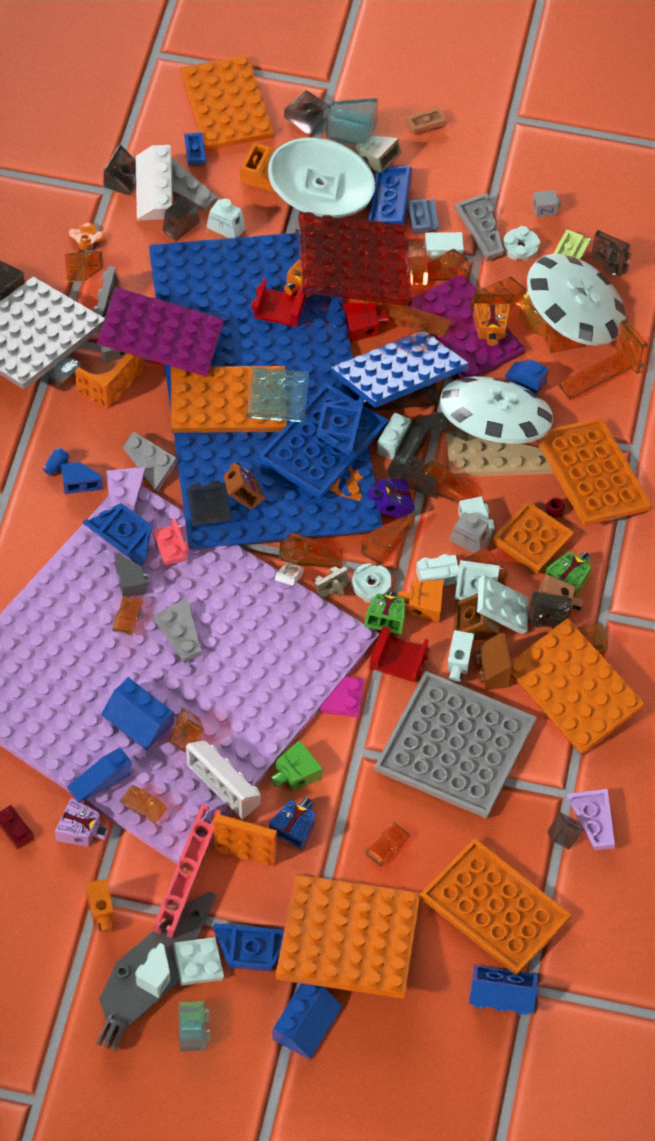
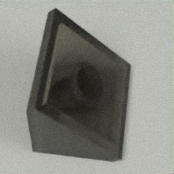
[103,144,136,195]

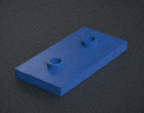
[368,166,412,228]

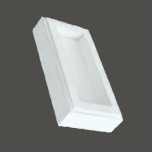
[274,562,305,586]

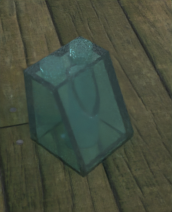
[323,98,378,146]

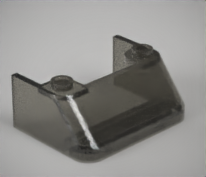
[387,412,469,499]

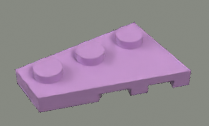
[107,467,145,512]
[566,789,615,851]

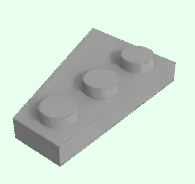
[93,266,120,318]

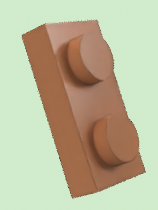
[406,107,446,134]

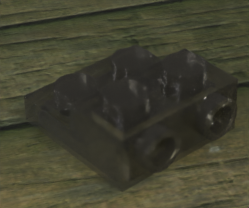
[591,230,631,277]
[186,481,231,527]

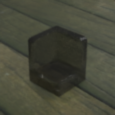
[547,812,583,849]

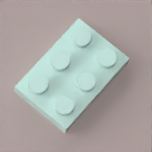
[477,575,529,634]

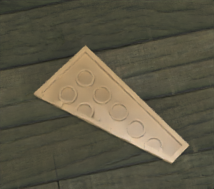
[445,426,554,477]

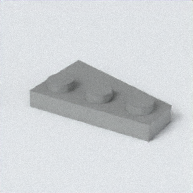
[123,432,179,492]
[153,598,201,663]

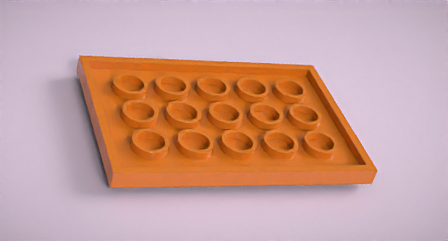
[180,55,274,150]
[171,366,287,433]
[536,418,653,526]
[511,618,645,756]
[420,838,571,976]

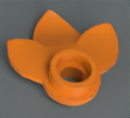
[69,223,105,250]

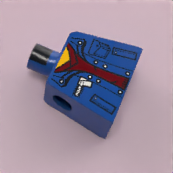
[269,797,316,850]

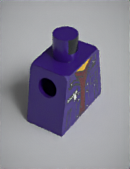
[368,479,415,520]

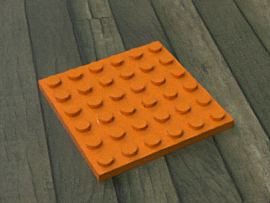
[275,874,420,999]

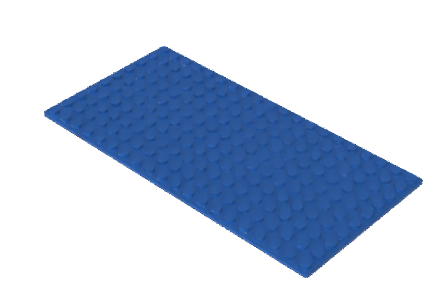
[149,230,383,549]

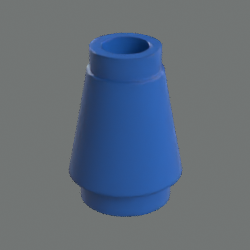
[42,447,70,476]

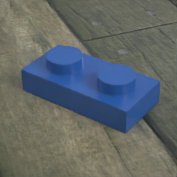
[184,132,206,166]

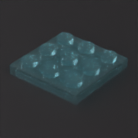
[247,367,309,422]

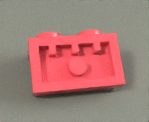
[153,519,190,566]

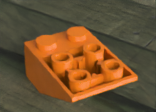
[240,142,276,193]

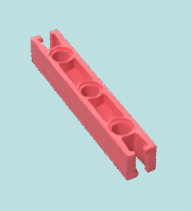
[153,804,221,938]

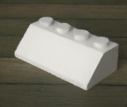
[136,145,173,221]
[186,741,261,819]

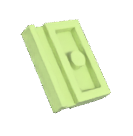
[554,230,591,260]

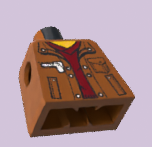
[223,463,266,510]

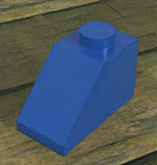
[505,360,549,394]
[61,462,103,494]

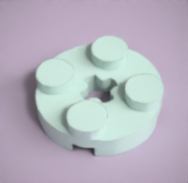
[503,226,540,261]
[352,563,391,602]

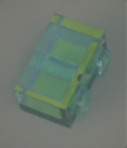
[179,1001,210,1051]

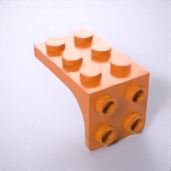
[75,353,144,409]

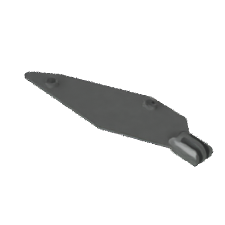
[96,892,215,1052]

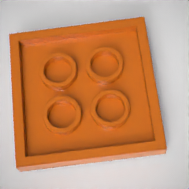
[492,501,574,574]
[213,814,277,866]

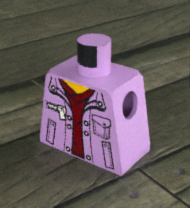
[55,798,108,847]

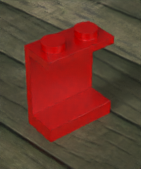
[251,278,307,327]
[370,626,431,683]

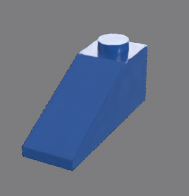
[67,747,132,803]

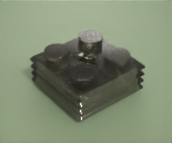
[284,90,333,134]
[528,591,572,629]

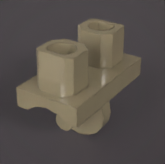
[313,566,351,599]

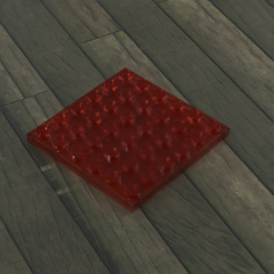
[298,211,413,306]

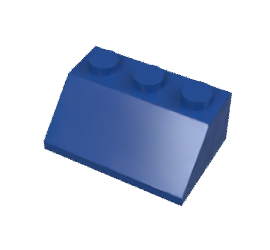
[101,677,174,751]
[469,965,538,1015]
[272,983,342,1060]

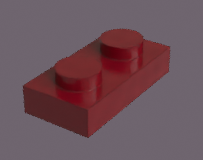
[0,805,34,849]

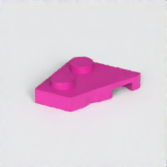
[320,676,365,718]

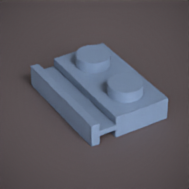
[408,198,439,233]

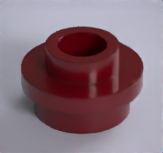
[546,498,565,516]

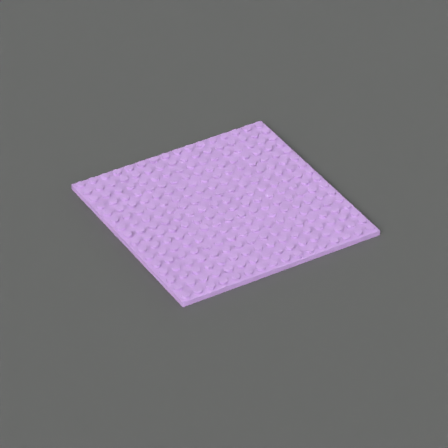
[0,486,380,871]

